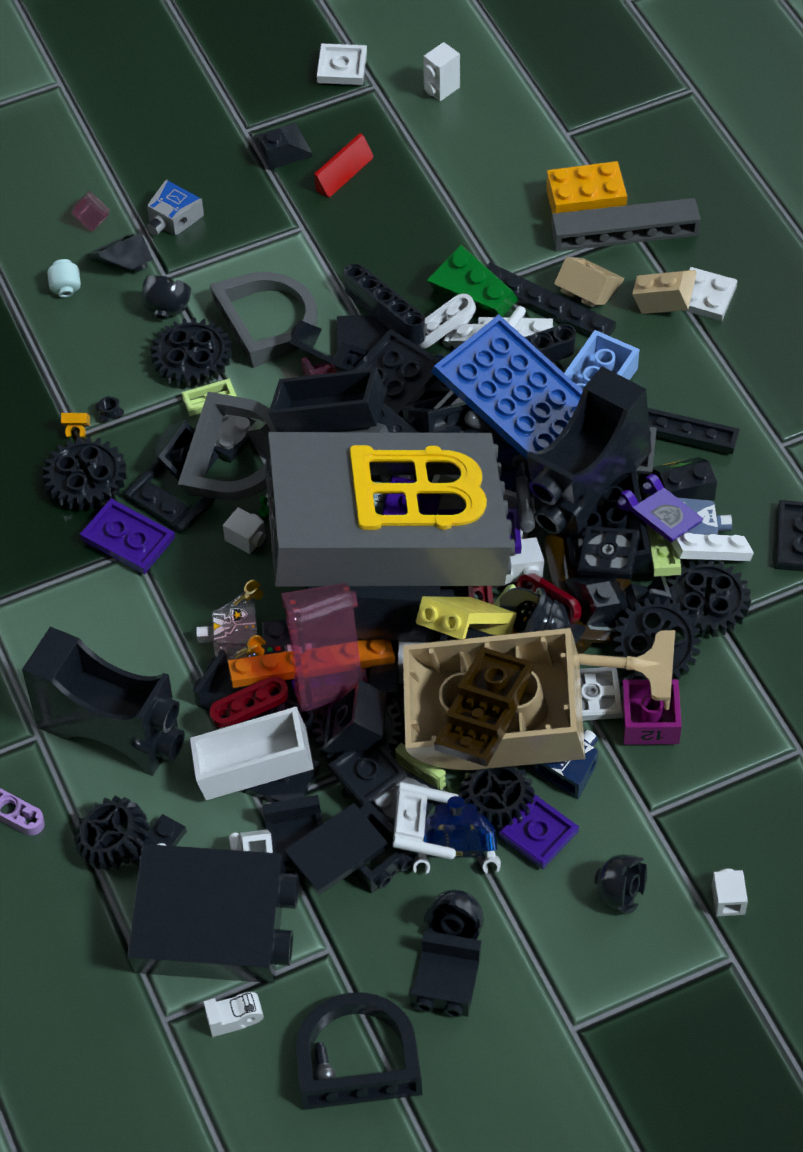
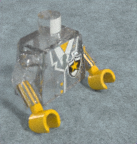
[197,580,266,660]

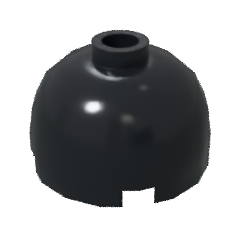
[142,275,192,320]
[595,854,647,914]
[424,889,484,940]

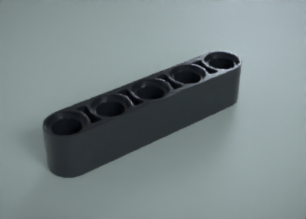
[343,264,426,345]
[525,324,576,363]

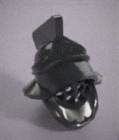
[499,587,586,645]

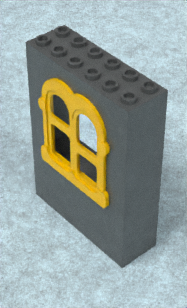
[265,432,515,586]

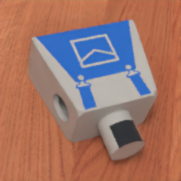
[147,180,204,236]

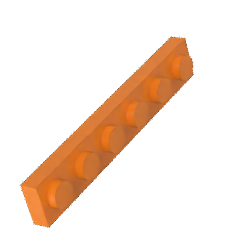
[228,639,395,688]

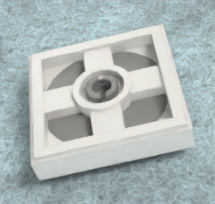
[580,667,623,721]

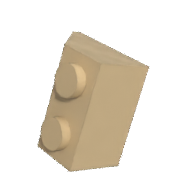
[554,257,624,307]
[633,270,697,314]

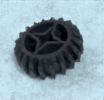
[459,766,535,832]
[73,795,150,872]

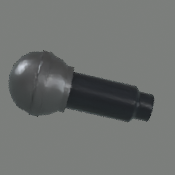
[315,1042,336,1080]

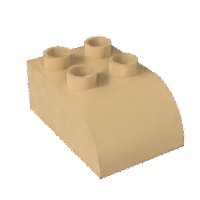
[403,628,585,770]

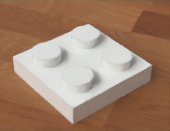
[317,44,367,85]
[683,267,737,321]

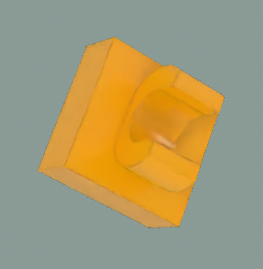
[61,413,90,438]

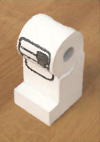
[204,992,264,1037]

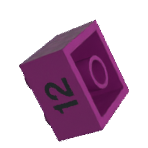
[621,679,682,745]

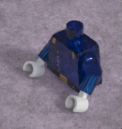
[412,796,501,874]

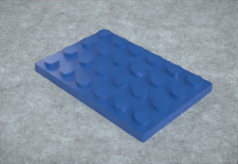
[431,315,583,459]

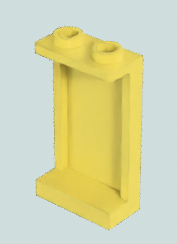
[416,596,517,639]

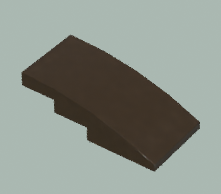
[434,647,534,767]

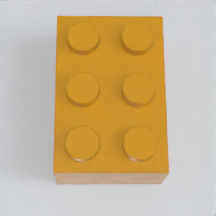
[546,161,627,214]

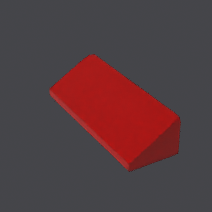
[314,133,373,198]

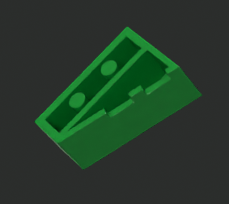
[427,245,518,317]

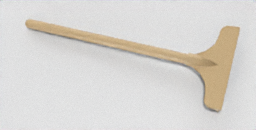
[578,630,675,710]

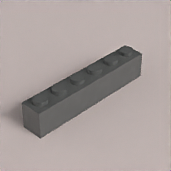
[551,198,701,252]

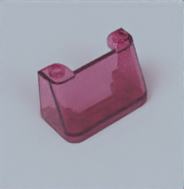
[281,583,367,712]

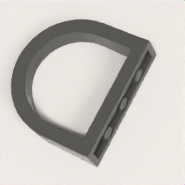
[210,272,318,368]
[178,392,276,501]

